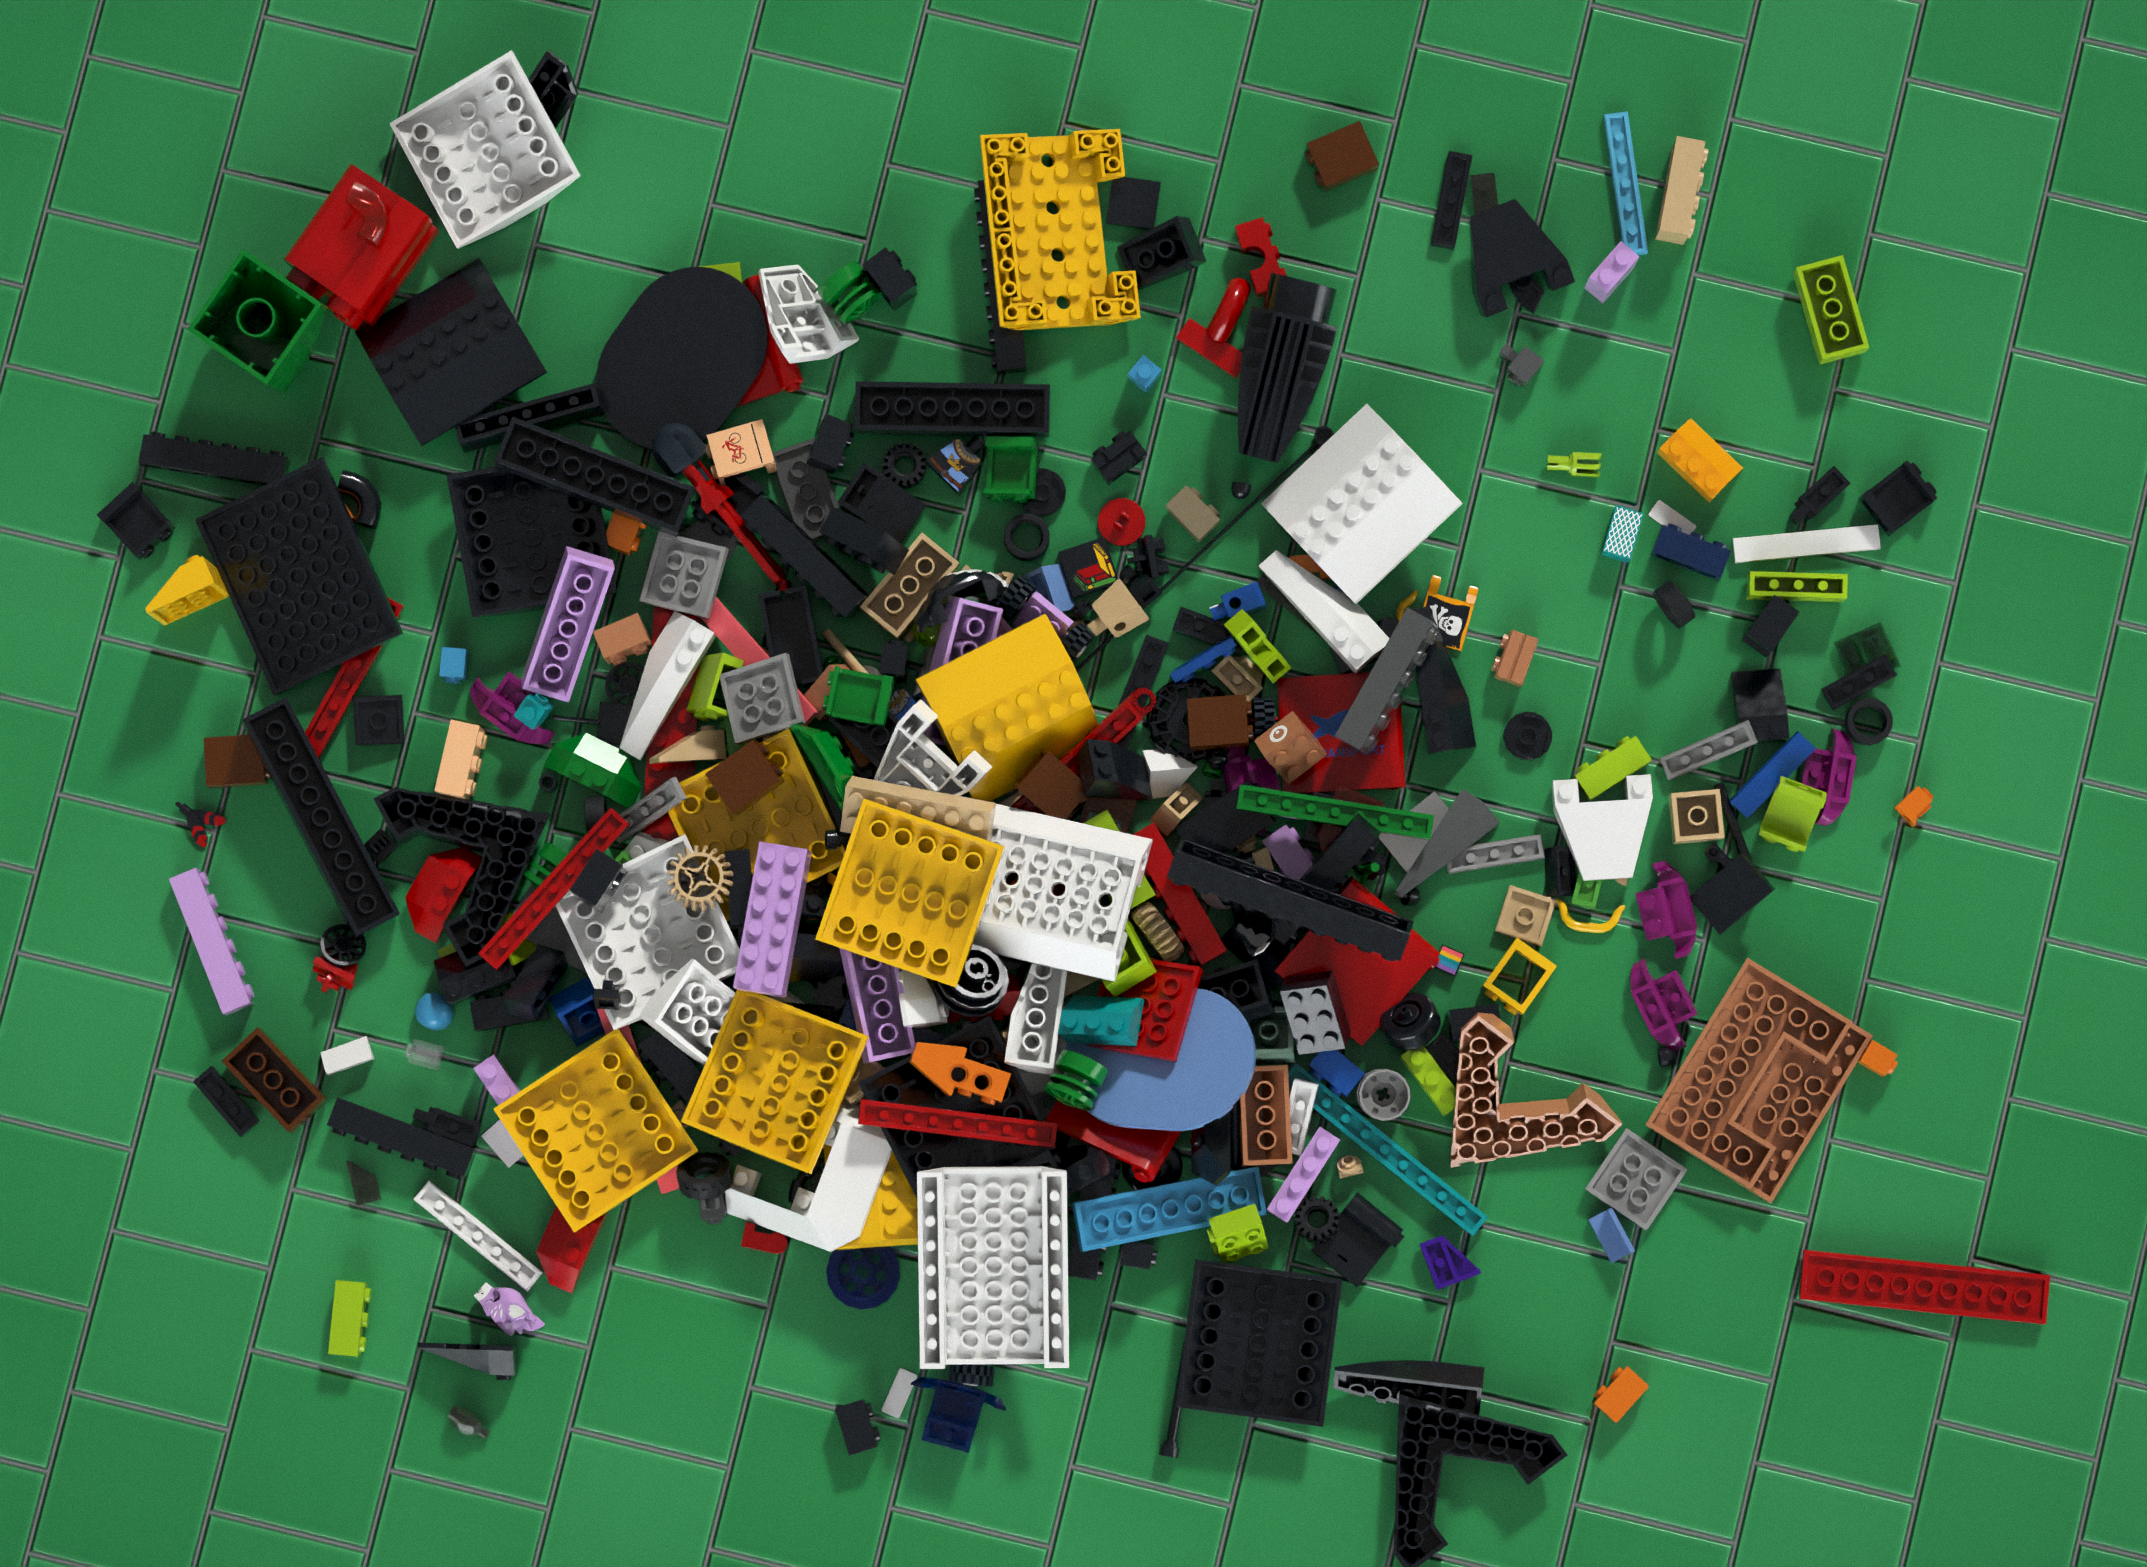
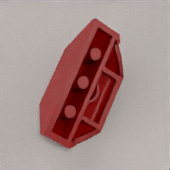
[405,847,482,944]
[536,1206,609,1293]

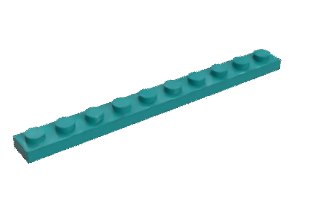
[1288,1063,1488,1236]

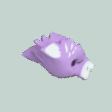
[473,1282,545,1336]

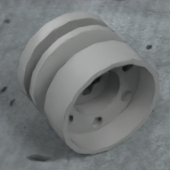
[1356,1068,1411,1121]

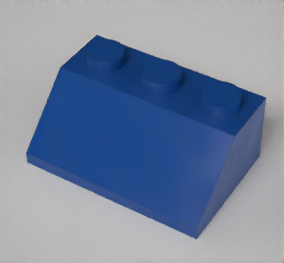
[549,976,605,1047]

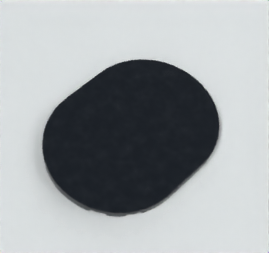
[596,267,769,450]

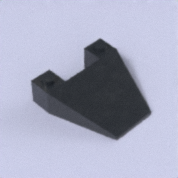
[1470,199,1575,318]

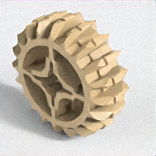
[667,845,733,912]
[1131,901,1184,962]

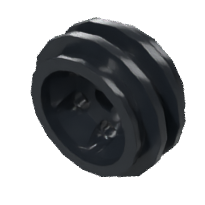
[933,944,1009,1017]

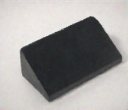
[1544,847,1576,897]

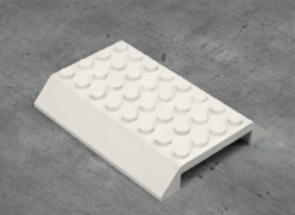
[917,1166,1069,1369]

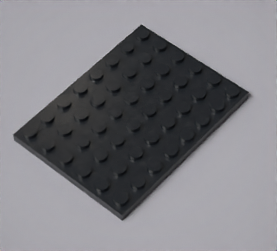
[195,457,403,696]

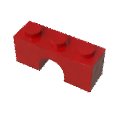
[1235,217,1287,298]

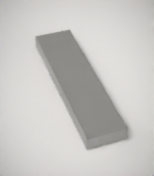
[1659,720,1758,781]
[617,777,687,844]
[1446,834,1545,874]

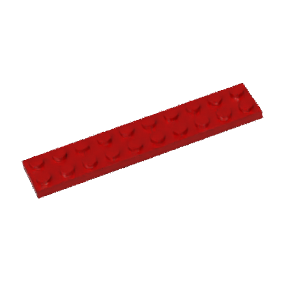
[643,607,702,842]
[1799,1250,2050,1325]

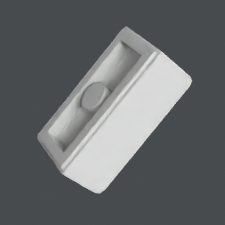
[320,1036,375,1076]

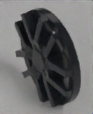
[605,662,644,705]
[320,924,366,968]

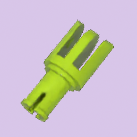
[1547,452,1602,477]

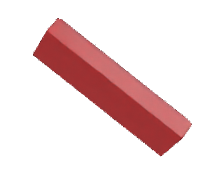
[1176,318,1243,378]

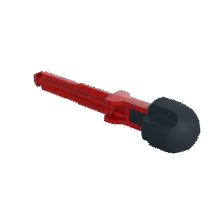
[652,423,791,592]

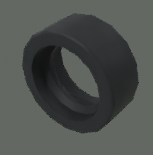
[1004,514,1050,561]
[1653,581,1695,629]
[1845,698,1893,746]
[584,796,608,833]

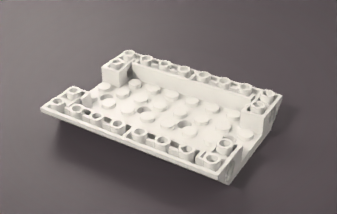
[967,797,1153,982]

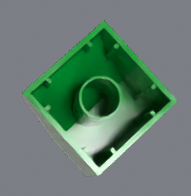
[187,249,328,393]

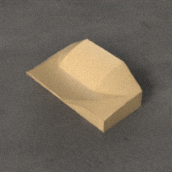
[1211,655,1263,701]

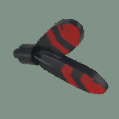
[175,802,226,847]

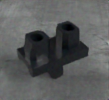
[1127,535,1169,580]

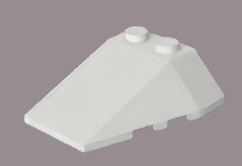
[758,265,859,364]

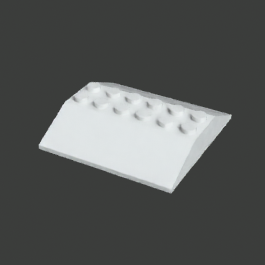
[389,50,581,249]
[1261,404,1463,604]
[556,834,740,1030]

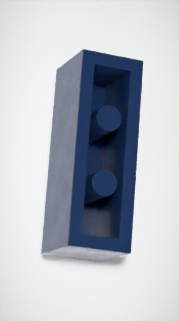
[1651,523,1731,581]

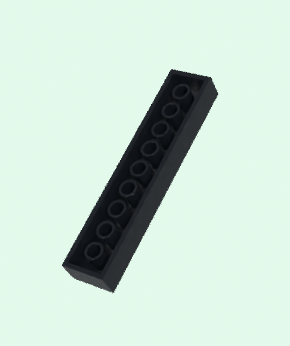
[241,697,400,939]
[1167,838,1414,961]

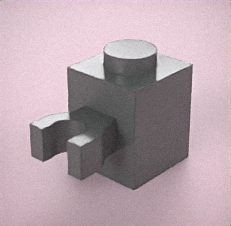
[1499,344,1544,387]
[699,1193,727,1225]

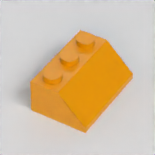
[1657,418,1743,503]

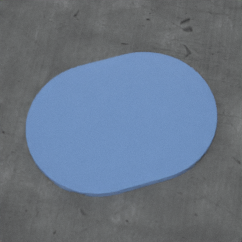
[1065,989,1256,1131]

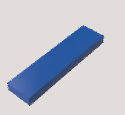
[1729,731,1816,818]

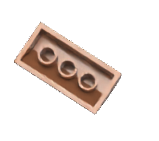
[1240,1065,1293,1166]

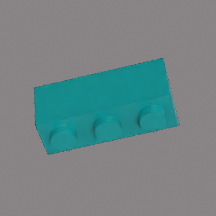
[1058,995,1144,1046]

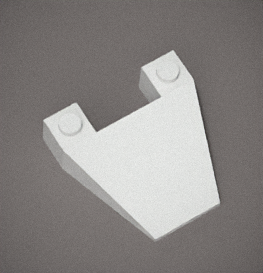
[873,700,992,796]
[1551,774,1653,881]

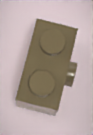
[1165,485,1220,543]

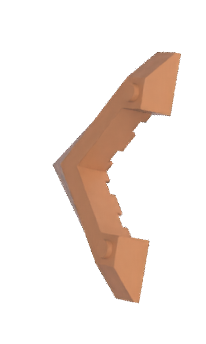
[1450,1013,1622,1168]

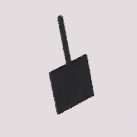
[552,702,633,745]

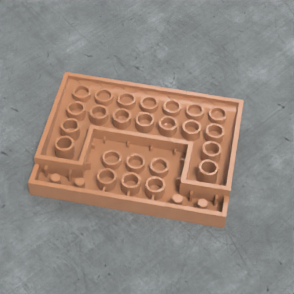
[1645,958,1873,1204]

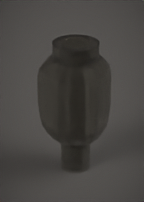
[446,1405,490,1440]

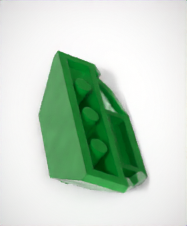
[790,724,856,814]
[544,733,641,808]

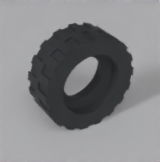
[676,1152,733,1200]

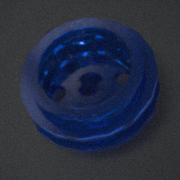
[826,1246,901,1310]

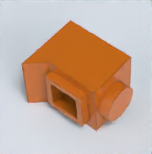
[1894,786,1934,828]

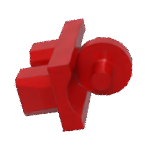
[312,950,358,993]

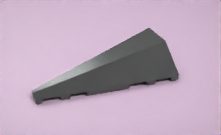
[1395,789,1499,898]

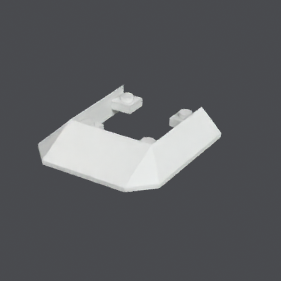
[725,1098,892,1252]

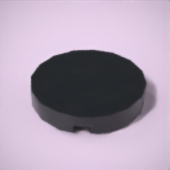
[1020,468,1066,517]
[1503,712,1552,760]

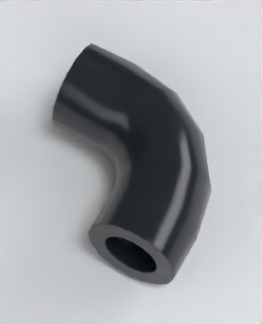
[338,470,382,529]

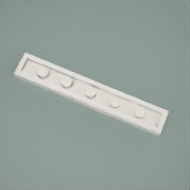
[1732,524,1881,563]
[413,1180,543,1292]

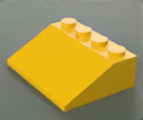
[145,555,229,626]

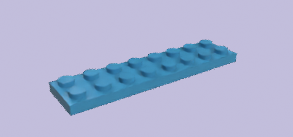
[1072,1166,1267,1252]

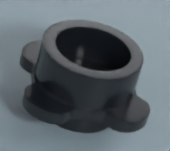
[1071,599,1093,621]

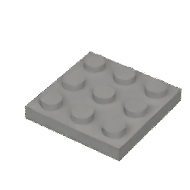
[639,531,729,619]
[720,653,806,745]
[1585,1128,1688,1231]

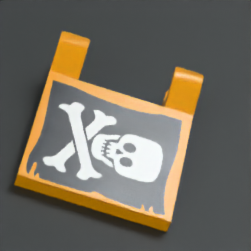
[1423,575,1479,651]

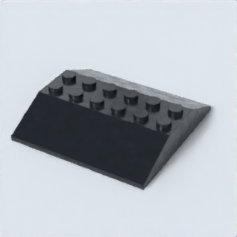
[355,258,547,446]
[447,467,617,618]
[858,1015,1057,1199]
[1176,1259,1342,1427]

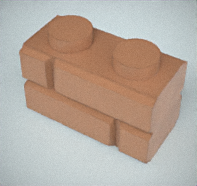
[1491,630,1539,687]

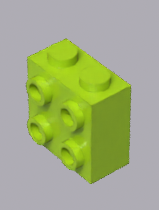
[1206,1204,1269,1263]

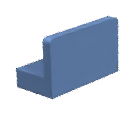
[1026,563,1075,612]
[1588,1208,1635,1263]

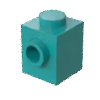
[513,692,554,730]

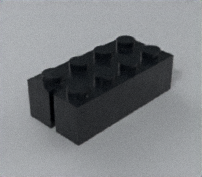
[758,585,823,689]

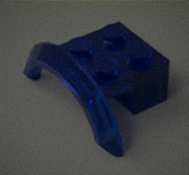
[911,1377,1006,1453]

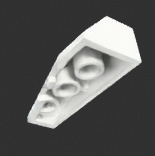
[898,969,949,1029]

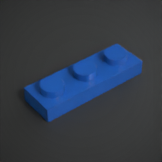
[1170,635,1238,683]

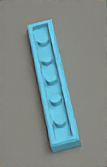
[1603,111,1648,255]

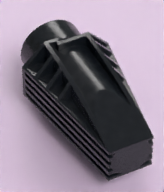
[1238,273,1337,463]

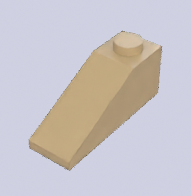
[649,725,726,764]

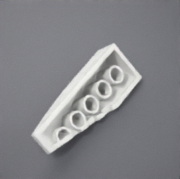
[1258,550,1390,674]
[619,611,716,761]
[1004,963,1068,1075]

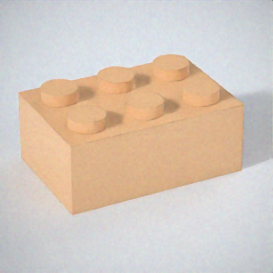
[434,720,488,800]

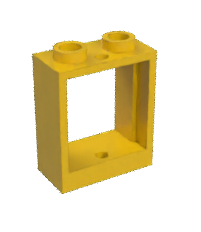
[1482,938,1557,1016]

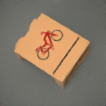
[705,419,777,485]

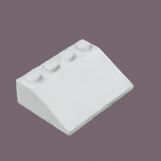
[639,959,735,1068]

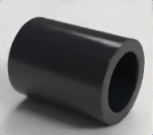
[539,774,558,793]

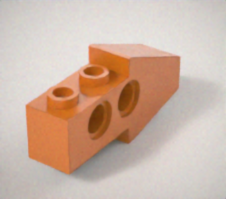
[909,1042,1011,1105]

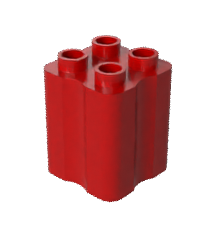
[283,164,439,330]

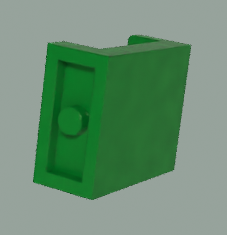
[982,436,1039,503]
[822,666,895,727]

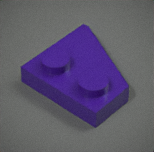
[1419,1235,1481,1290]

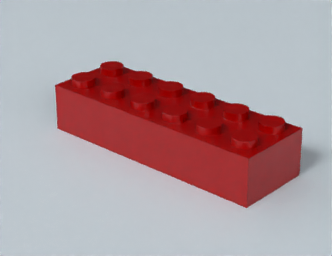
[1133,823,1227,968]

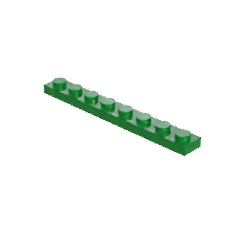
[1236,784,1434,840]

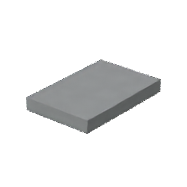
[1378,791,1449,874]

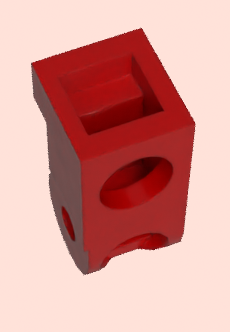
[741,1222,789,1254]

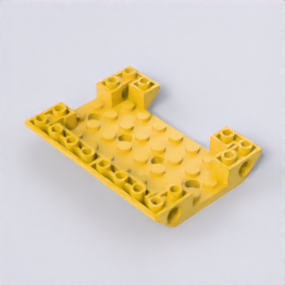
[979,129,1141,330]

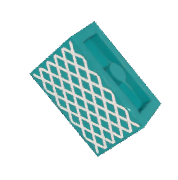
[1601,505,1644,563]

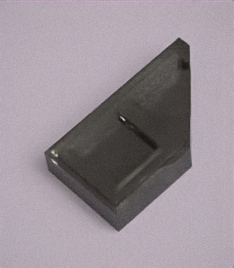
[346,1161,382,1206]

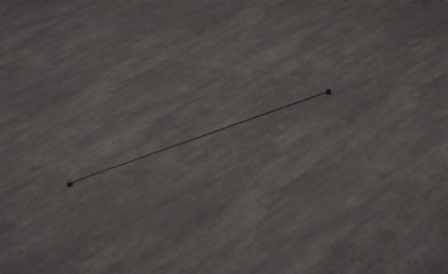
[647,426,1334,1075]

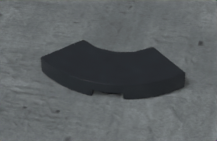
[1508,274,1545,314]

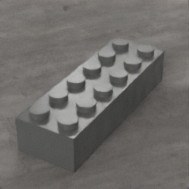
[1335,607,1439,755]

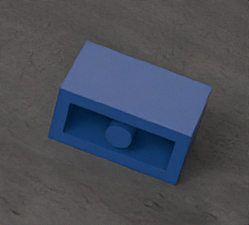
[1308,1050,1365,1097]

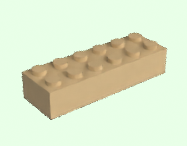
[840,776,996,842]

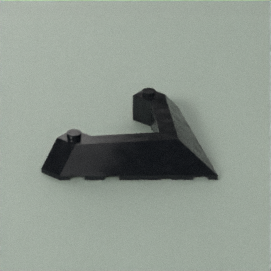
[373,787,550,968]
[1394,1394,1568,1567]

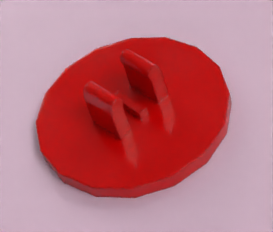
[1098,498,1145,546]

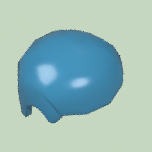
[414,992,455,1031]

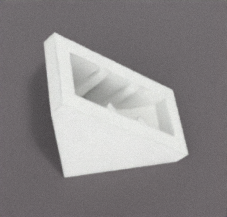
[1142,749,1198,799]

